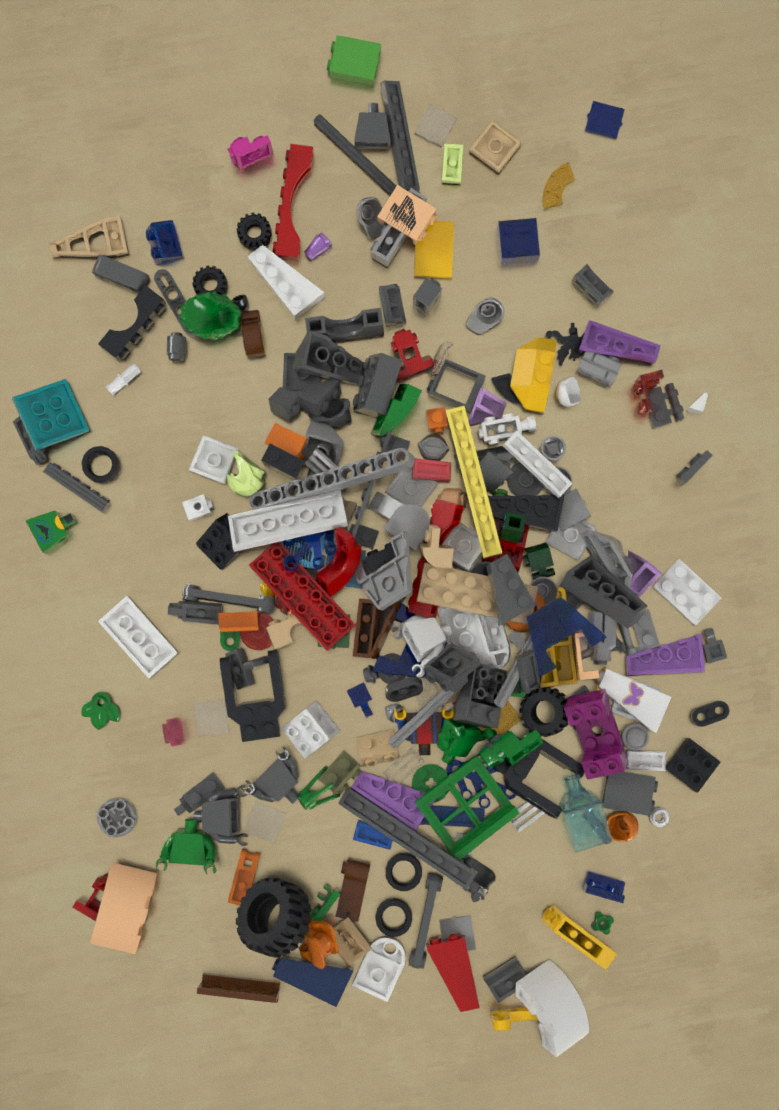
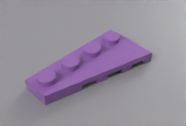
[579,320,661,363]
[626,633,705,676]
[351,771,435,830]

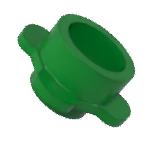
[592,912,614,935]

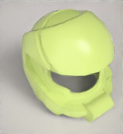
[227,451,265,496]

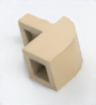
[419,525,454,568]

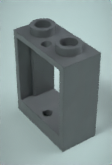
[427,359,486,413]

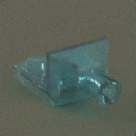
[559,774,613,853]

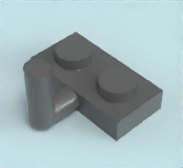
[225,647,269,690]

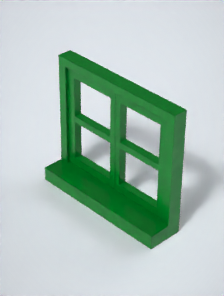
[414,755,520,860]

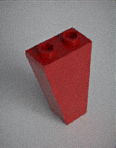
[426,933,480,1012]

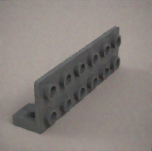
[349,431,410,550]

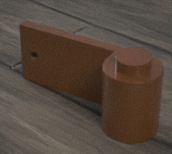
[335,859,371,922]

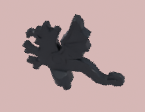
[546,323,584,366]

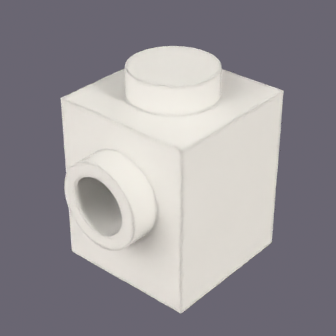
[182,494,214,522]

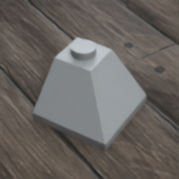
[302,420,344,469]

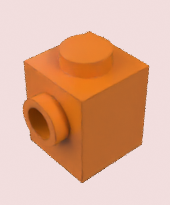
[426,407,448,434]

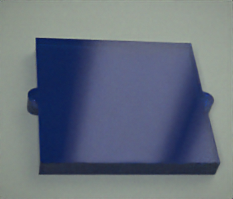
[585,101,625,139]

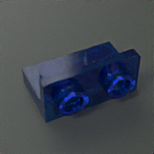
[146,220,183,264]
[583,872,625,903]

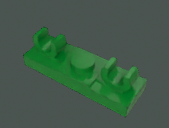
[311,885,341,921]

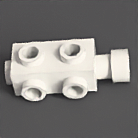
[478,413,537,445]

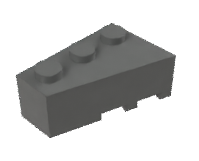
[486,554,536,626]

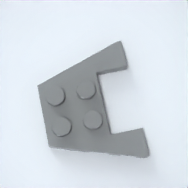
[354,531,412,610]

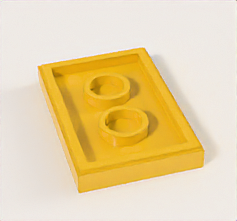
[414,221,454,279]

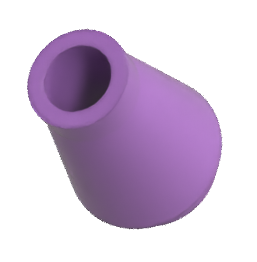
[304,232,332,260]

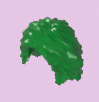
[179,291,241,341]

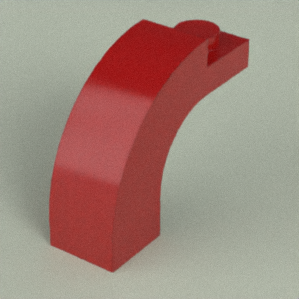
[316,527,362,597]

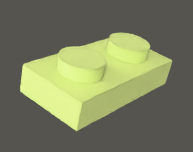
[442,144,463,184]

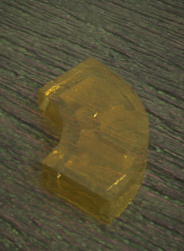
[542,162,575,210]

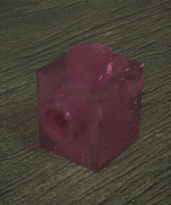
[162,718,187,746]

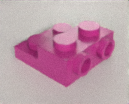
[227,135,274,169]

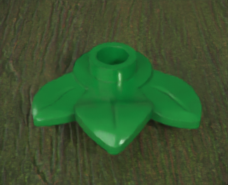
[81,692,120,730]

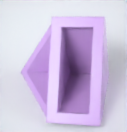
[468,388,507,426]
[628,550,662,597]

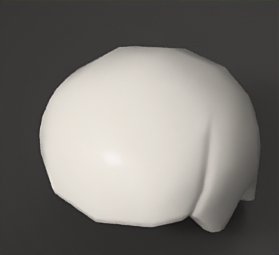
[556,377,580,407]

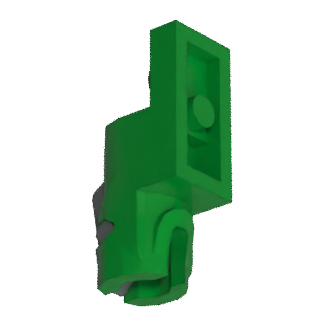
[479,730,543,769]

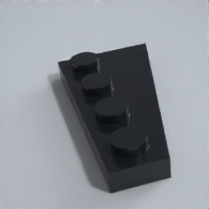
[488,494,565,532]

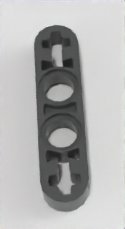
[154,269,195,336]

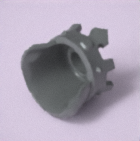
[456,857,496,902]

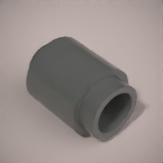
[167,332,186,361]

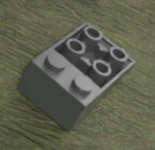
[453,664,507,728]

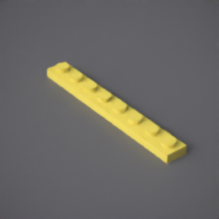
[446,406,502,559]

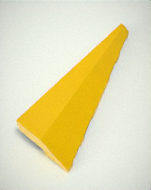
[540,587,578,688]

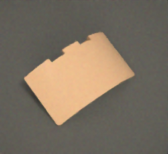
[90,863,157,954]

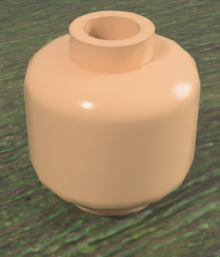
[438,488,467,508]

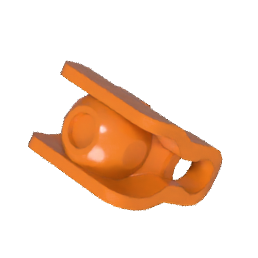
[299,920,339,969]

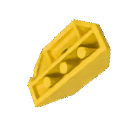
[510,337,557,413]

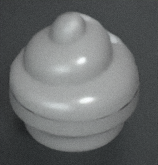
[385,703,403,723]

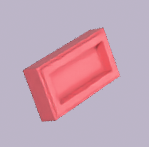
[412,458,451,482]

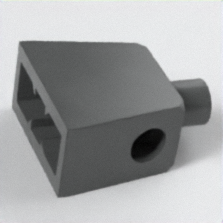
[354,103,390,148]

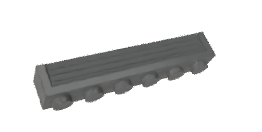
[43,462,110,513]

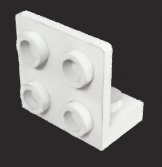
[282,701,340,758]

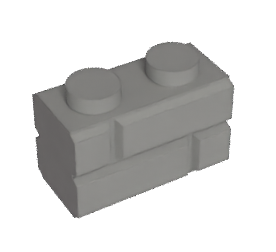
[576,351,622,387]

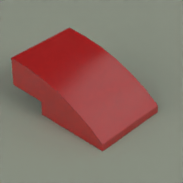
[481,519,529,573]

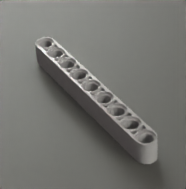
[249,448,415,509]

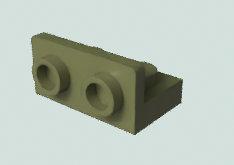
[318,750,361,795]

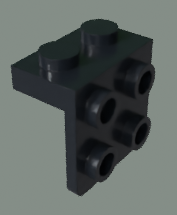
[196,513,239,570]

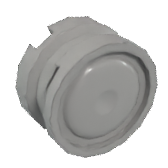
[620,723,649,751]

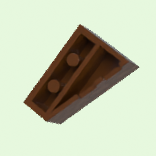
[353,598,401,659]

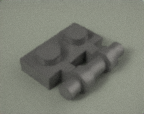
[642,383,684,429]

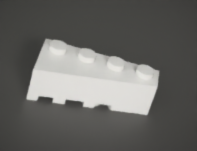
[248,245,325,320]

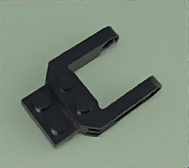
[220,650,286,742]
[493,731,585,819]

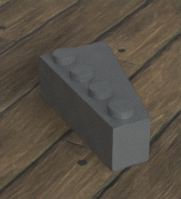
[560,555,648,628]

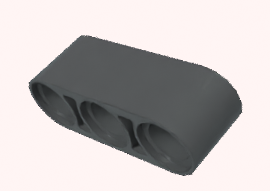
[92,255,149,293]

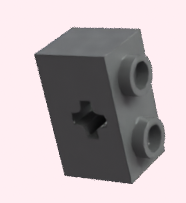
[413,278,442,315]

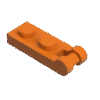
[227,849,261,906]

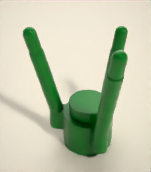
[297,766,340,810]

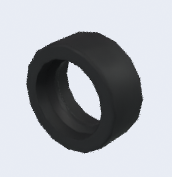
[81,446,120,483]
[386,853,422,891]
[375,898,412,937]

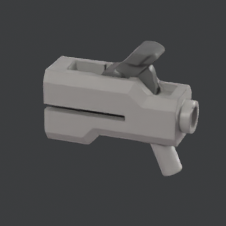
[581,612,626,665]

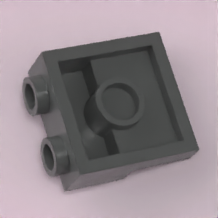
[424,643,480,693]

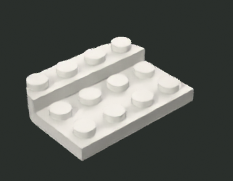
[438,607,511,669]

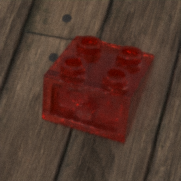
[633,370,664,418]

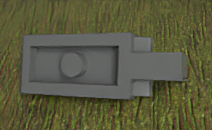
[168,601,222,624]
[174,772,225,816]

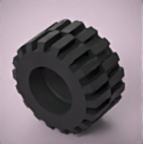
[519,687,569,737]

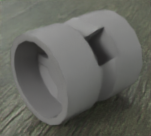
[539,436,566,463]

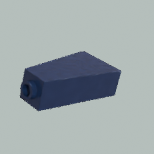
[272,956,354,1007]

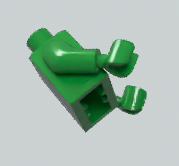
[437,719,497,765]
[156,818,217,874]

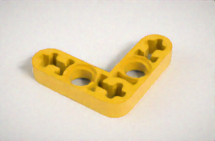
[490,1007,538,1031]

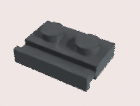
[677,450,713,486]
[483,957,527,1003]

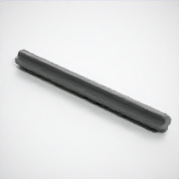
[313,114,396,194]

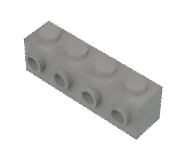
[370,188,427,267]

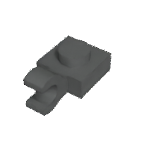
[703,628,727,664]

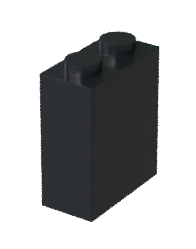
[261,443,307,481]

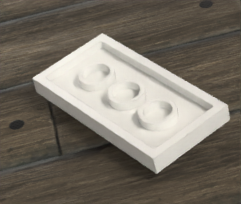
[98,596,178,679]

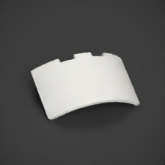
[516,960,589,1057]

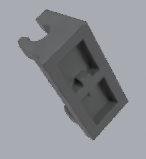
[572,264,614,307]
[379,284,407,327]

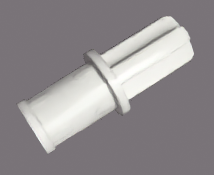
[105,364,140,396]

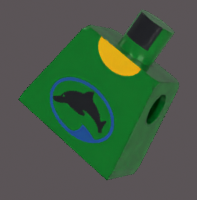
[26,511,76,554]

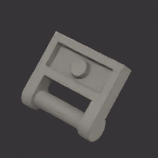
[617,609,660,656]

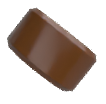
[241,310,265,357]

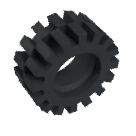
[236,212,271,250]
[192,265,228,295]

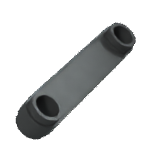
[182,584,274,614]
[408,873,443,969]

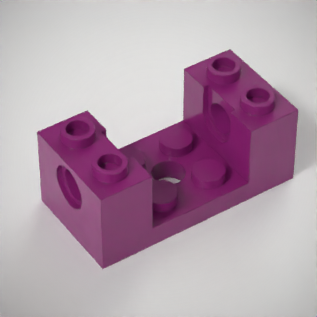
[564,689,628,780]

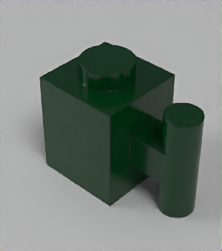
[523,542,555,580]

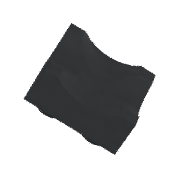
[365,542,396,573]
[666,738,721,793]

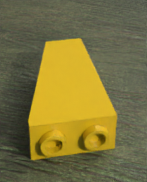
[541,904,617,970]

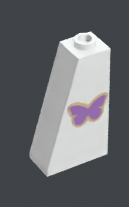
[596,669,671,733]

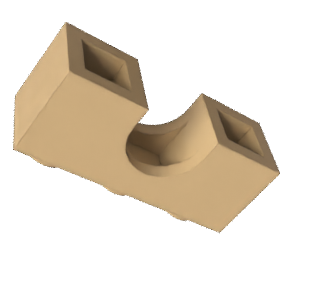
[266,614,312,650]

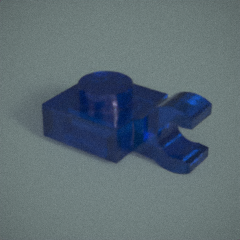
[347,682,373,718]

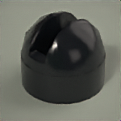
[232,294,248,310]

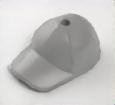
[356,197,384,238]
[466,297,505,334]

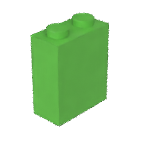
[327,35,381,86]

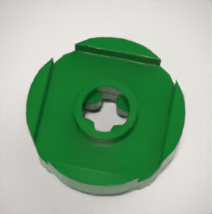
[412,764,449,803]

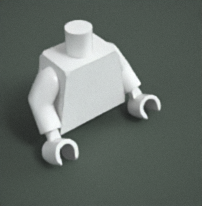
[391,615,451,678]

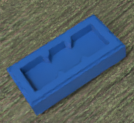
[353,821,393,850]

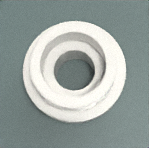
[650,807,670,827]

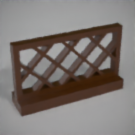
[197,973,281,1003]

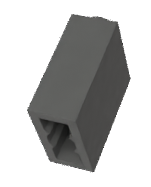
[601,771,658,816]

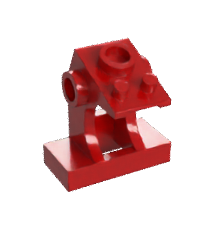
[390,329,434,380]
[72,874,108,921]

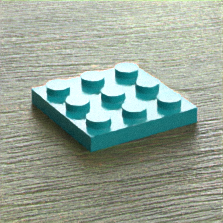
[12,379,89,451]

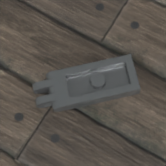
[13,416,47,465]

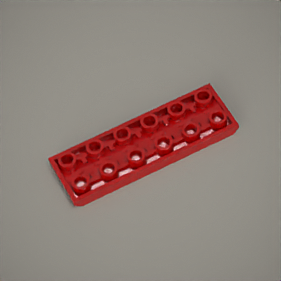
[249,542,356,651]

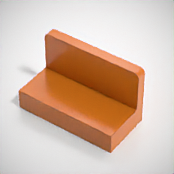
[264,423,307,460]
[218,611,259,633]

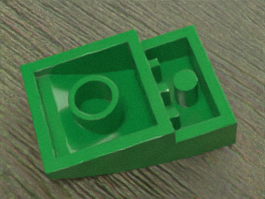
[371,384,422,436]

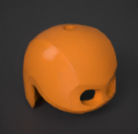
[605,811,639,842]

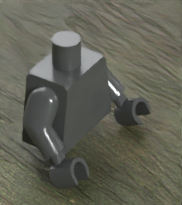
[241,746,300,804]
[193,785,248,846]

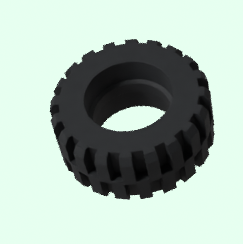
[236,877,312,958]

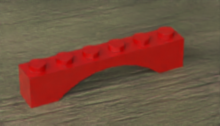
[272,144,314,262]
[408,499,464,618]

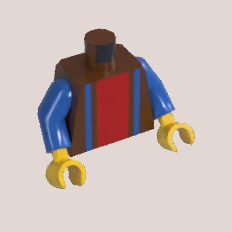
[394,705,454,755]

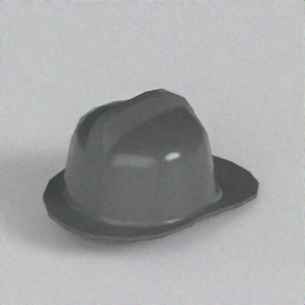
[308,398,352,427]

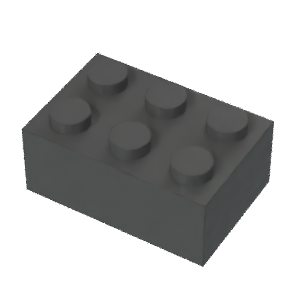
[353,353,402,417]

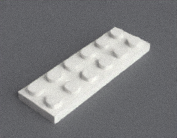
[228,490,348,552]

